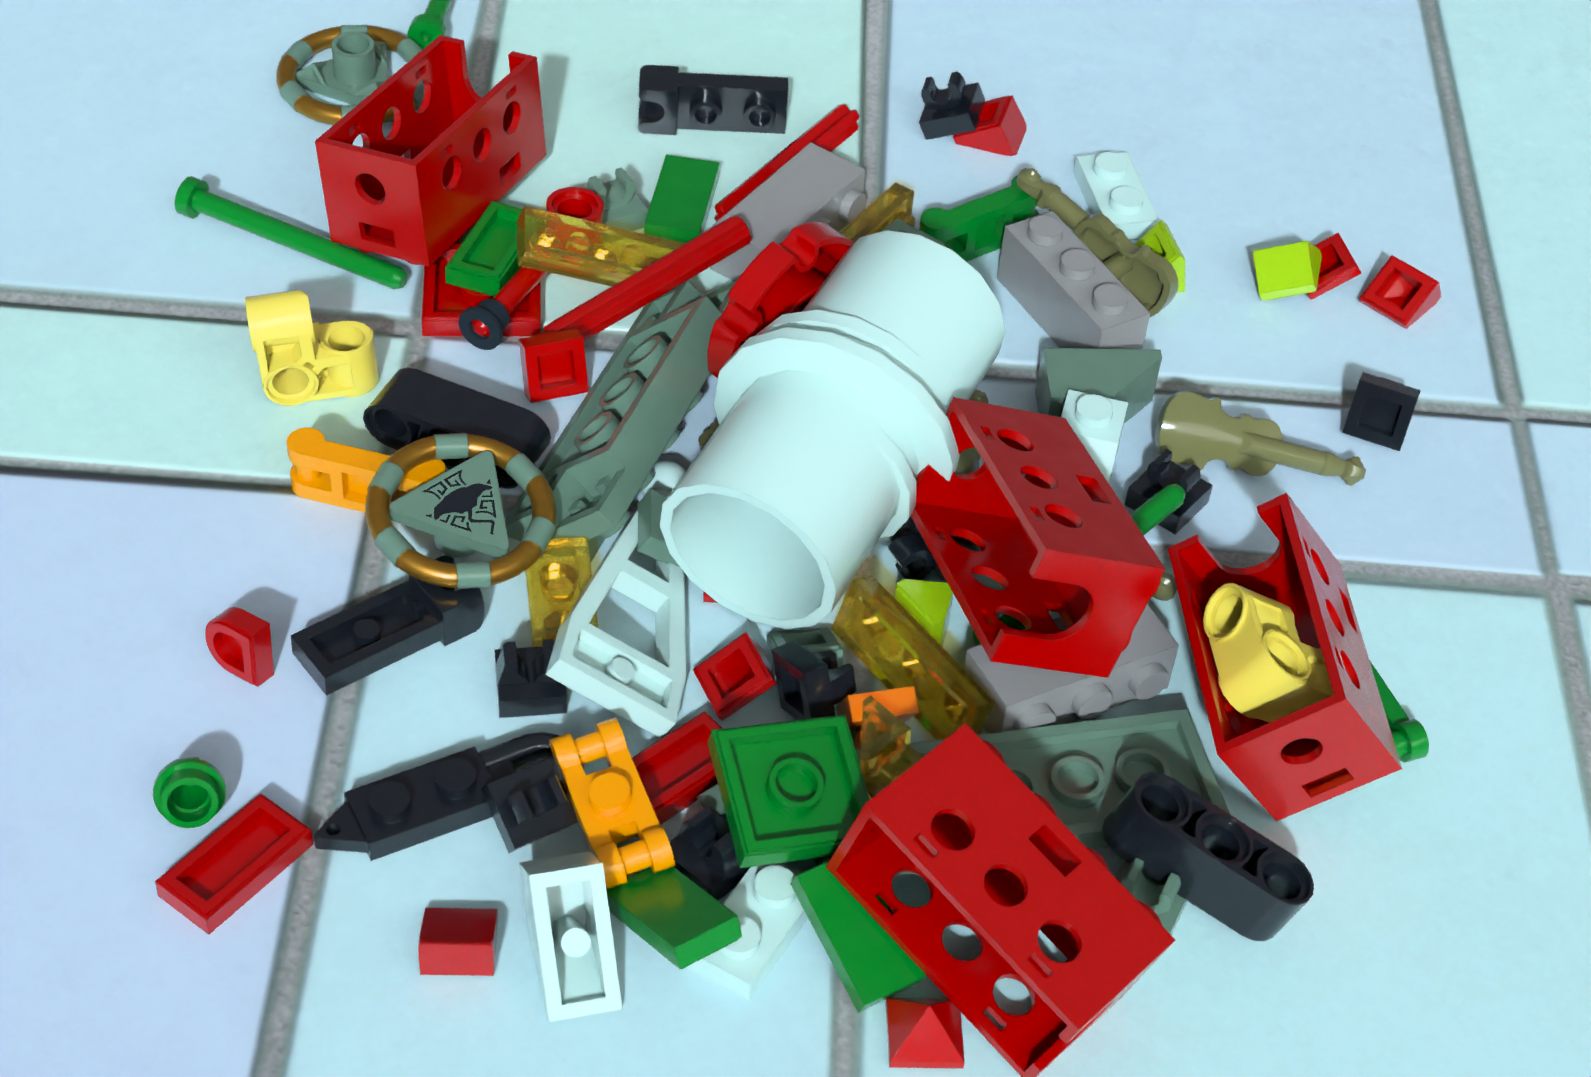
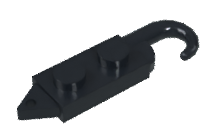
[314,732,584,861]

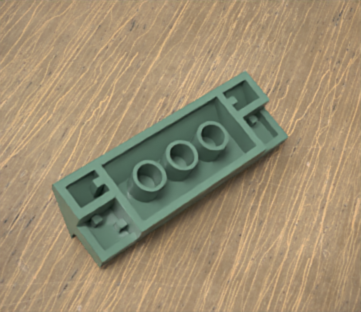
[505,280,737,564]

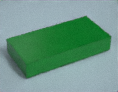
[644,154,720,245]
[445,201,545,296]
[791,861,926,1013]
[606,867,742,969]

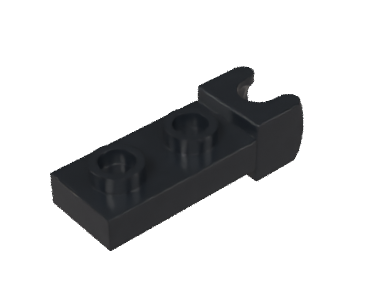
[638,65,788,135]
[290,555,484,696]

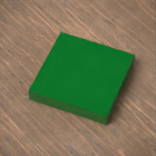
[707,715,870,868]

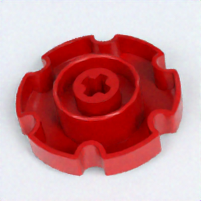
[707,222,853,378]

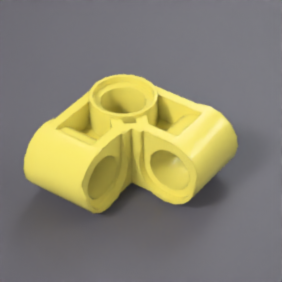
[245,289,380,406]
[1203,583,1334,739]

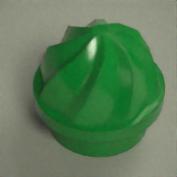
[153,757,226,828]

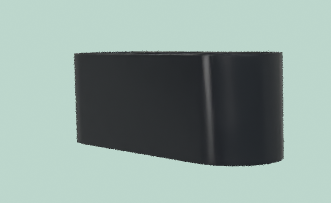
[363,367,551,489]
[1102,772,1314,941]

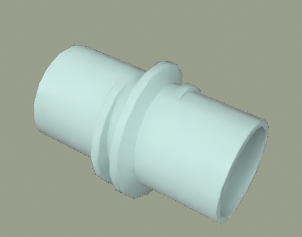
[660,230,1006,629]

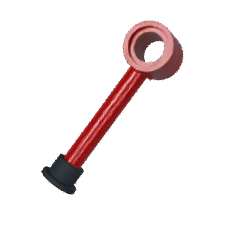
[458,187,604,350]

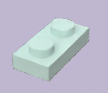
[1073,152,1160,240]
[687,862,808,1001]

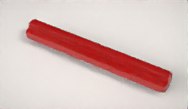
[714,104,860,222]
[543,216,752,341]

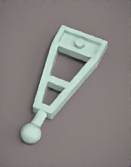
[545,461,686,739]

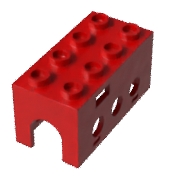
[315,35,547,267]
[911,397,1166,678]
[1168,493,1402,822]
[826,723,1175,1077]

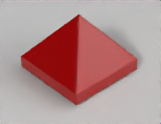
[885,998,965,1069]

